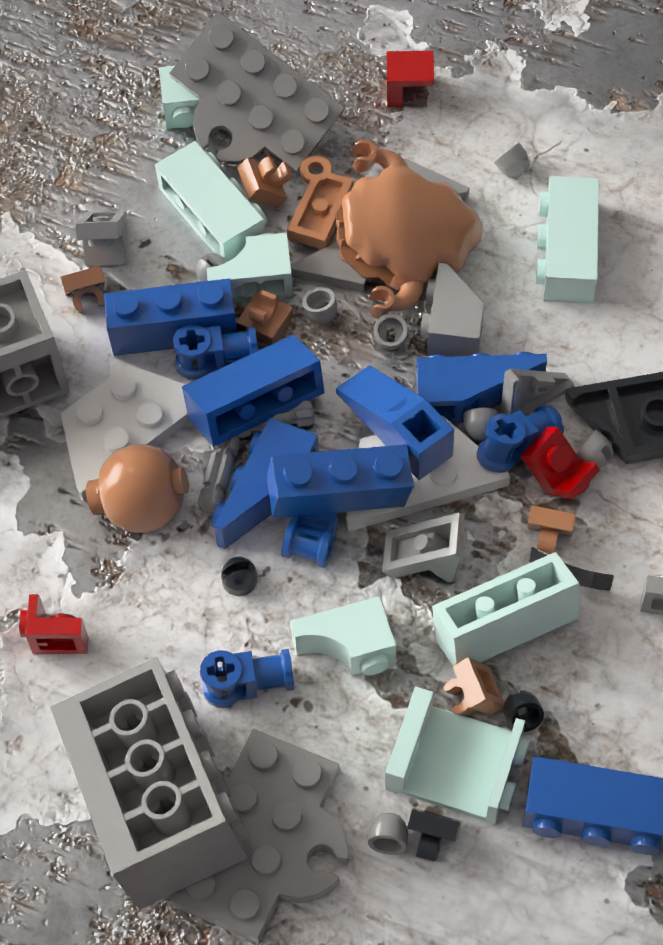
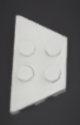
[60,364,190,501]
[346,416,510,532]

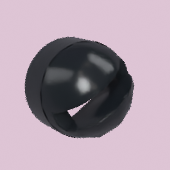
[221,556,258,596]
[504,690,544,733]

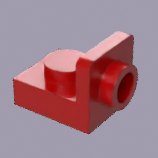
[520,426,600,498]
[19,594,89,654]

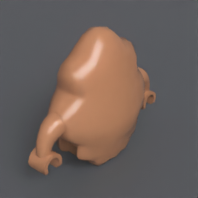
[336,139,483,319]

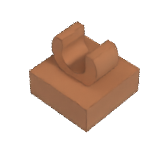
[237,156,292,208]
[60,265,105,313]
[236,290,294,346]
[528,505,576,554]
[443,658,504,716]

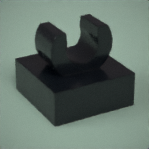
[407,808,462,862]

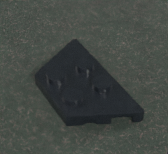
[565,372,663,464]

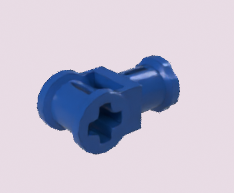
[173,324,258,380]
[476,404,564,473]
[281,513,338,568]
[200,649,294,708]

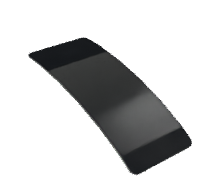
[529,546,614,591]

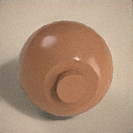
[86,444,189,533]

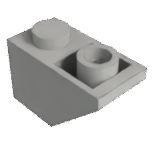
[420,263,484,357]

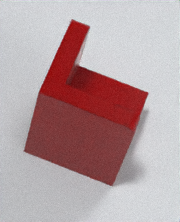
[386,50,434,108]

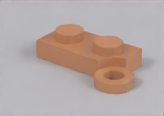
[287,155,354,249]

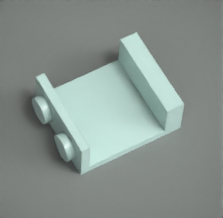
[385,686,530,824]

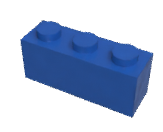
[104,278,237,356]
[182,335,325,447]
[267,444,414,518]
[522,756,663,855]

